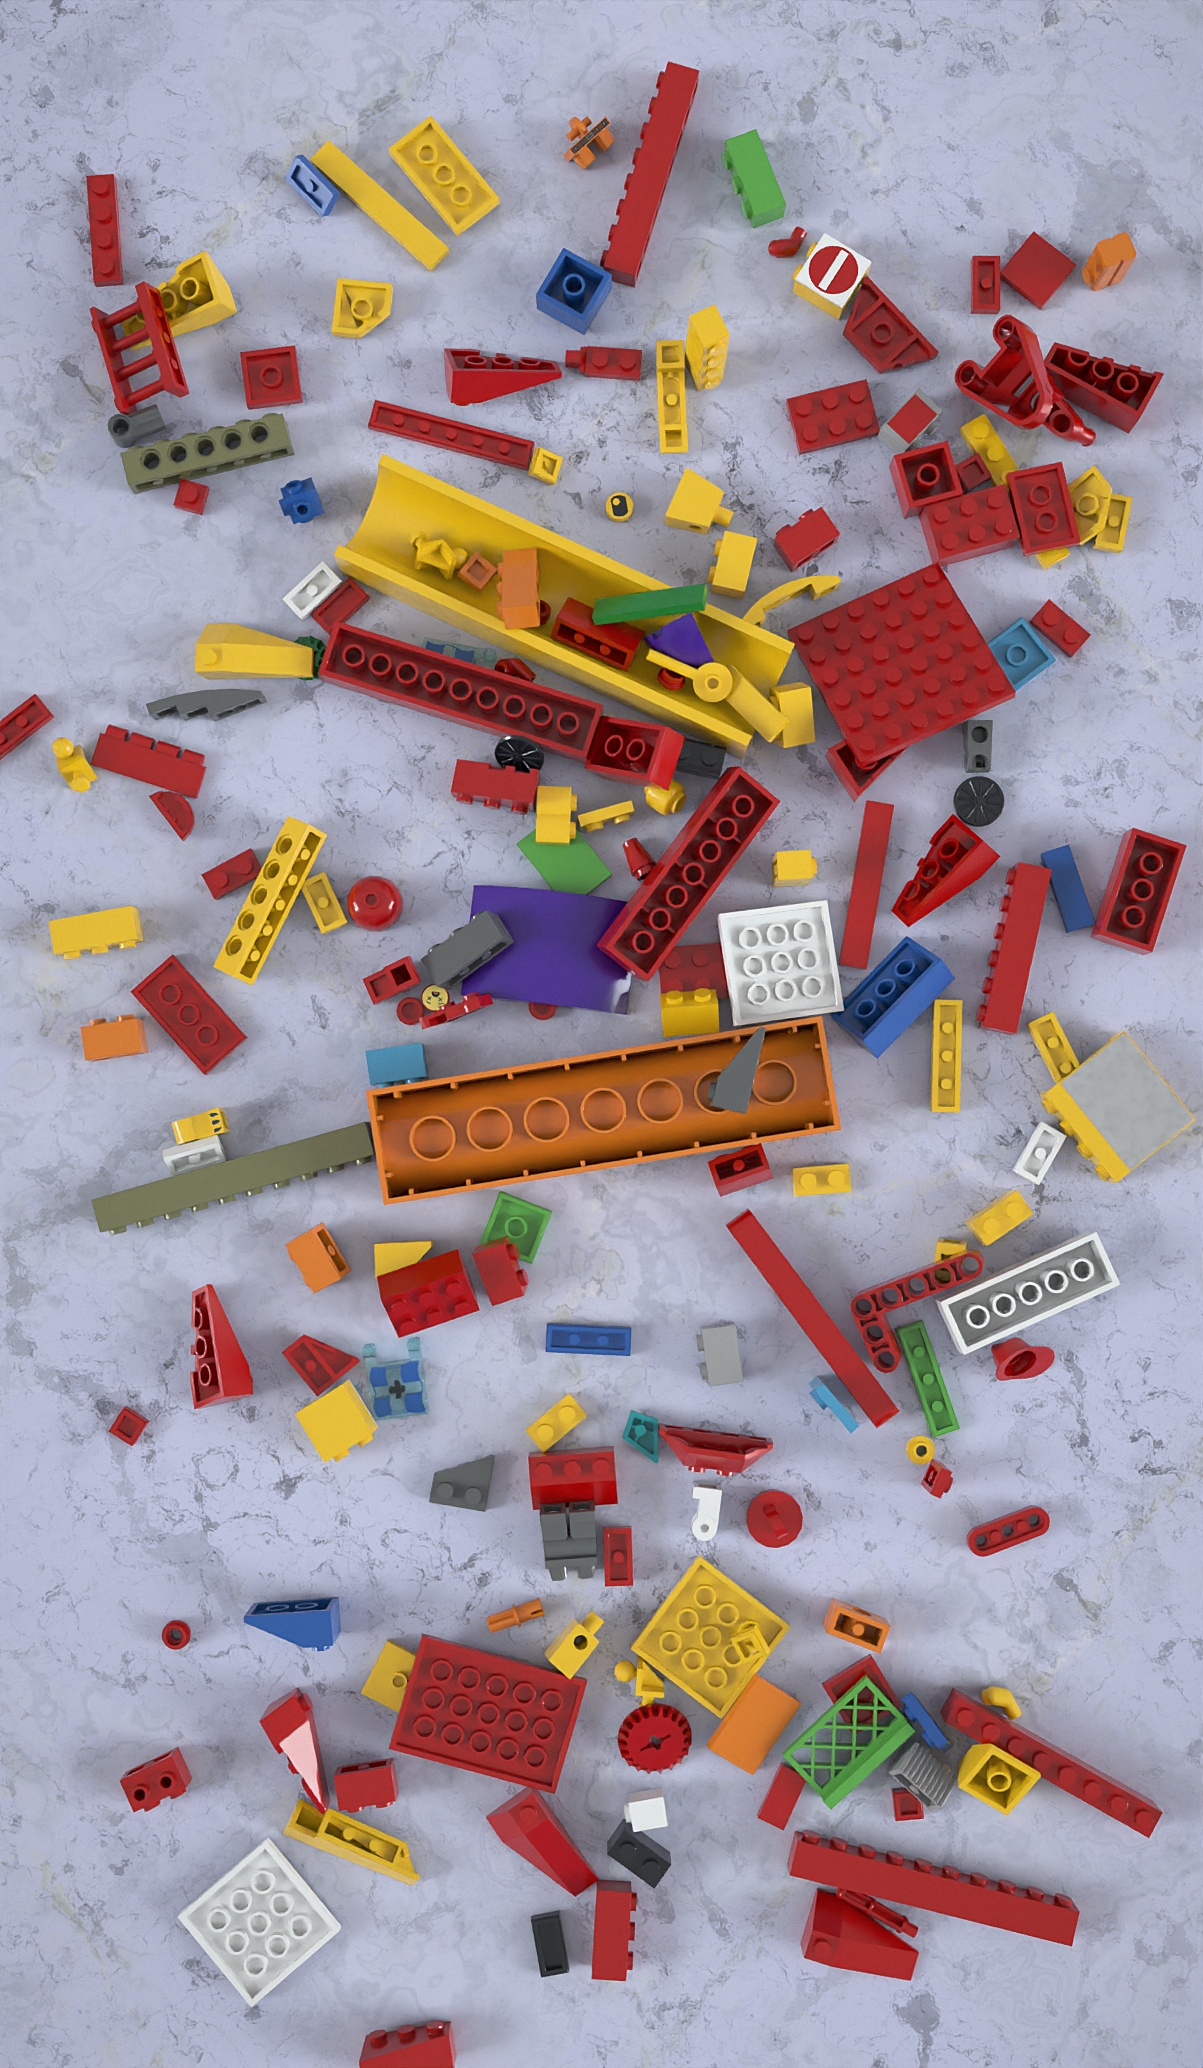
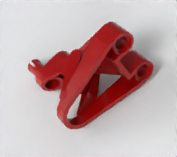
[955,315,1096,447]

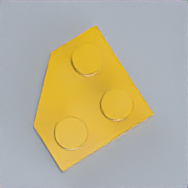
[331,278,393,339]
[1068,465,1112,546]

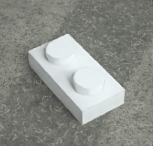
[283,561,343,621]
[1012,1122,1067,1185]
[163,1135,227,1177]

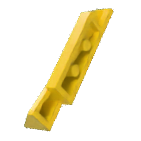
[282,1799,419,1885]

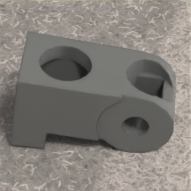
[962,720,993,773]

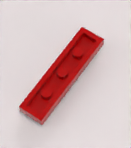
[86,174,123,287]

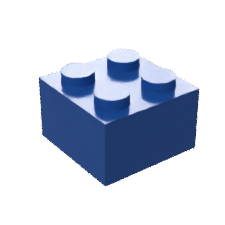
[536,248,612,335]

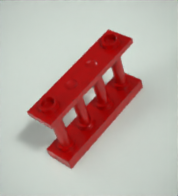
[90,281,189,415]

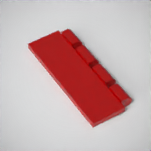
[90,724,207,799]

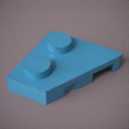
[808,1376,859,1433]

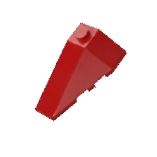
[891,814,1000,927]
[800,1888,919,1981]

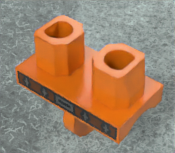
[563,116,615,170]

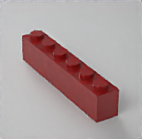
[976,862,1052,1035]

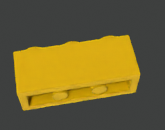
[48,905,144,960]

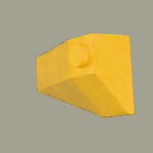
[122,251,237,351]
[195,623,314,680]

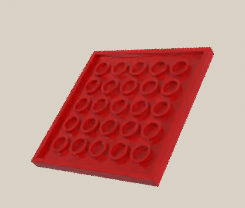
[787,563,1016,768]

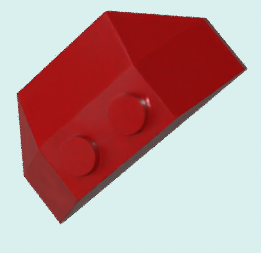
[658,1423,773,1477]

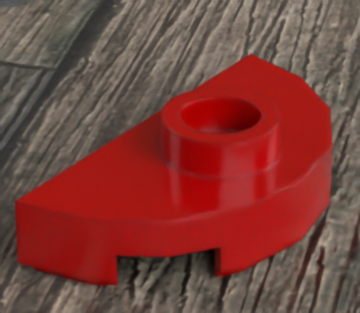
[149,791,195,841]

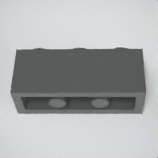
[421,910,514,990]

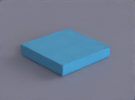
[987,617,1056,691]

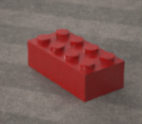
[1090,828,1187,955]

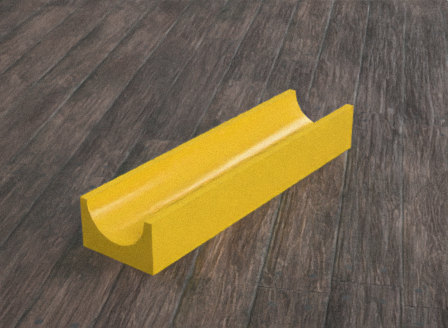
[334,454,795,759]

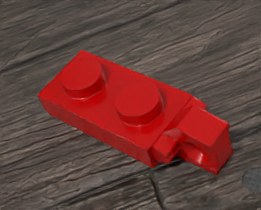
[565,346,642,381]

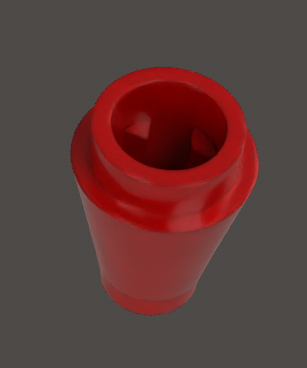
[622,838,656,881]

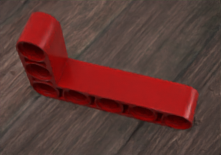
[850,1249,985,1373]

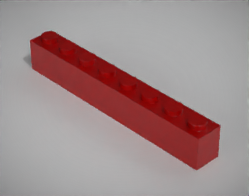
[600,61,700,288]
[939,1688,1163,1838]

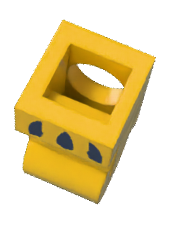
[172,1107,230,1145]

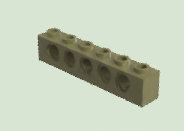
[120,413,295,494]

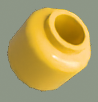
[644,779,687,816]

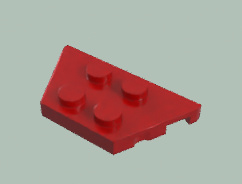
[842,276,939,374]

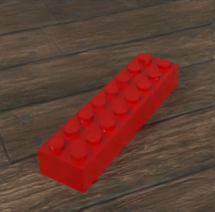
[596,766,781,982]

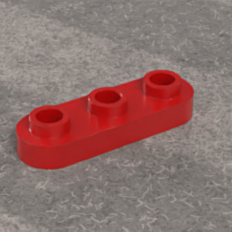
[966,1505,1050,1557]

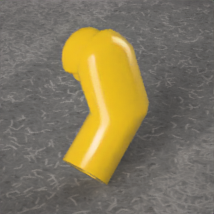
[981,1686,1022,1720]

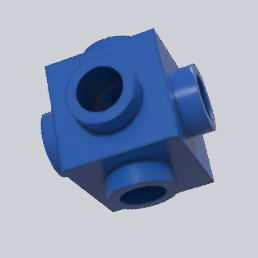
[279,477,325,524]

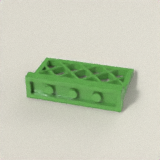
[782,1675,915,1810]

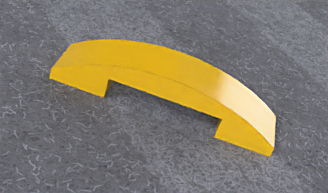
[656,340,688,454]
[742,575,841,627]

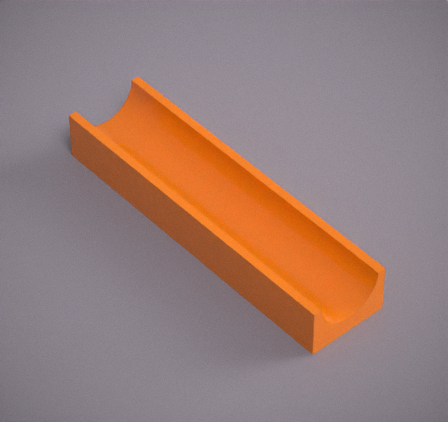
[366,1016,841,1205]

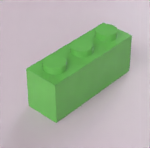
[721,129,786,228]

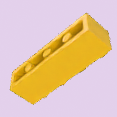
[684,304,730,391]

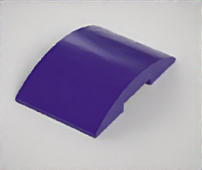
[461,885,632,1015]

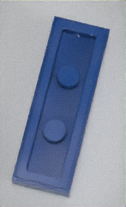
[1040,845,1095,933]
[545,1323,631,1356]

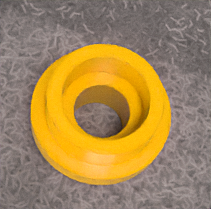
[906,1435,935,1464]

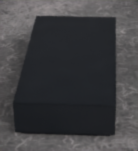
[531,1911,570,1978]

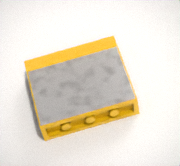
[1039,1031,1196,1183]

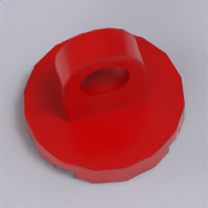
[746,1489,803,1548]

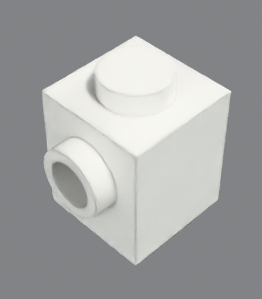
[624,1787,668,1832]

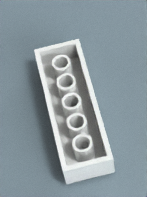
[934,1231,1120,1355]

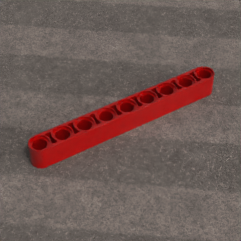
[726,1209,900,1428]

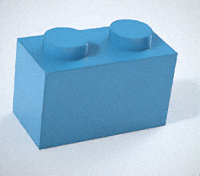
[365,1043,429,1089]

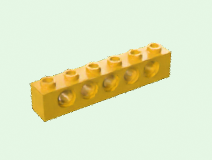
[213,816,327,986]

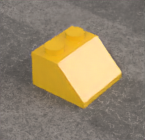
[957,1744,1041,1816]

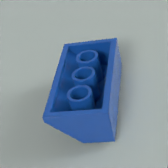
[829,936,955,1059]

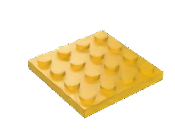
[630,1555,791,1720]

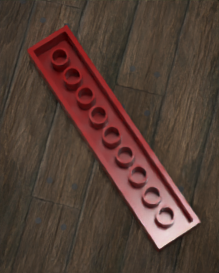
[318,621,603,764]

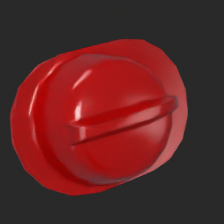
[991,1337,1055,1381]

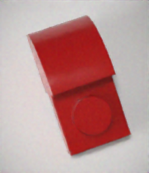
[363,956,422,1005]

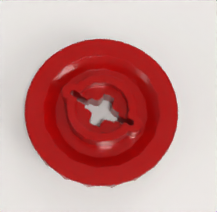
[618,1703,692,1774]

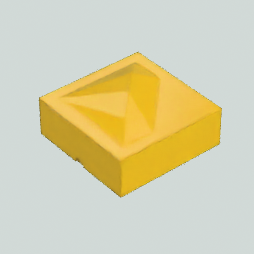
[528,447,563,485]
[730,1625,770,1664]

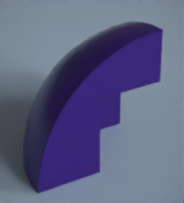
[643,612,715,669]

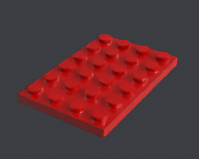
[389,1633,587,1794]

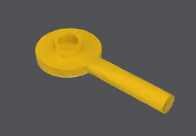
[646,649,733,702]

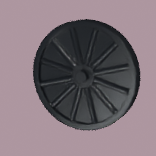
[494,735,544,773]
[953,776,1004,827]

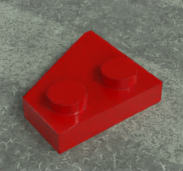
[419,991,494,1030]

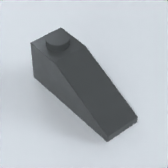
[707,1027,766,1114]

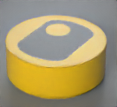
[606,492,633,523]

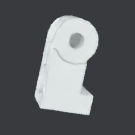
[691,1481,722,1541]

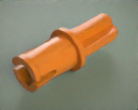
[487,1598,545,1633]

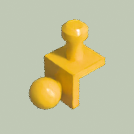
[410,532,469,580]
[52,737,98,793]
[614,1655,664,1707]

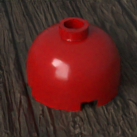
[347,876,403,932]

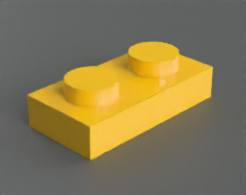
[1093,493,1133,554]
[577,800,635,833]
[301,872,349,935]
[792,1164,851,1196]
[525,1393,587,1453]

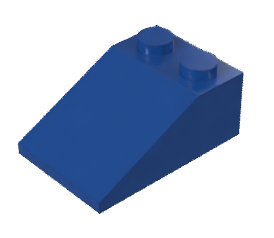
[244,1597,341,1651]

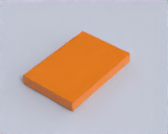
[706,1673,801,1775]

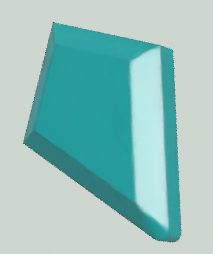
[622,1410,658,1463]

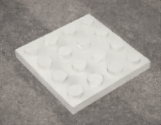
[717,900,844,1027]
[178,1837,341,2007]

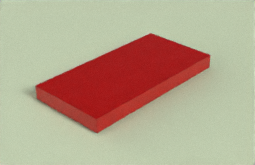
[130,954,248,1075]

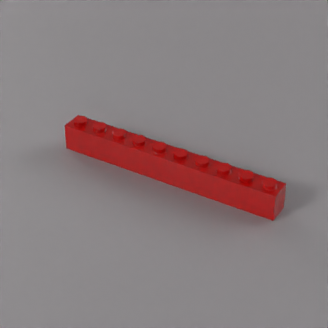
[787,1830,1080,1947]

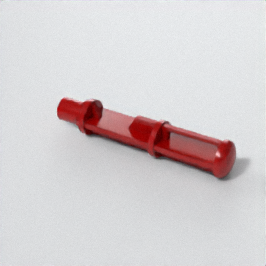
[836,1887,918,1938]

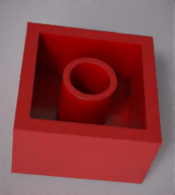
[889,440,963,519]

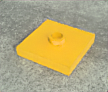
[361,1639,416,1713]

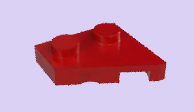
[282,1334,360,1397]

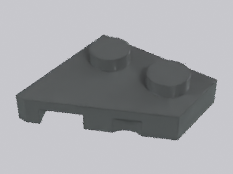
[429,1455,495,1512]

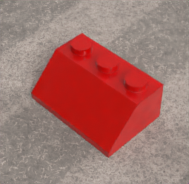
[528,1446,618,1510]

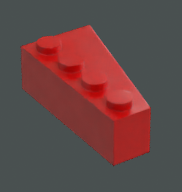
[1032,342,1164,434]
[825,739,911,803]

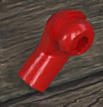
[768,227,807,258]
[494,658,537,682]

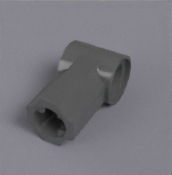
[107,404,166,448]

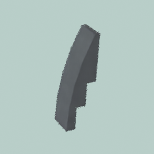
[146,689,267,722]

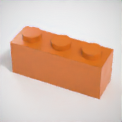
[497,548,540,630]

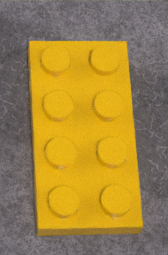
[388,116,500,237]

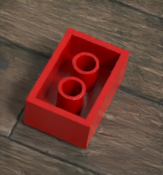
[919,484,1020,567]
[584,715,685,791]
[377,1249,480,1338]

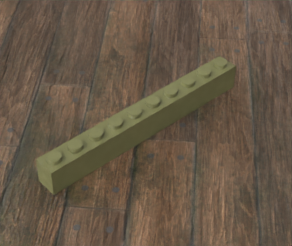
[91,1122,376,1236]

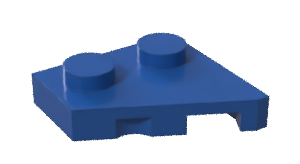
[902,1692,954,1753]

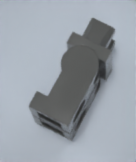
[539,1500,597,1581]

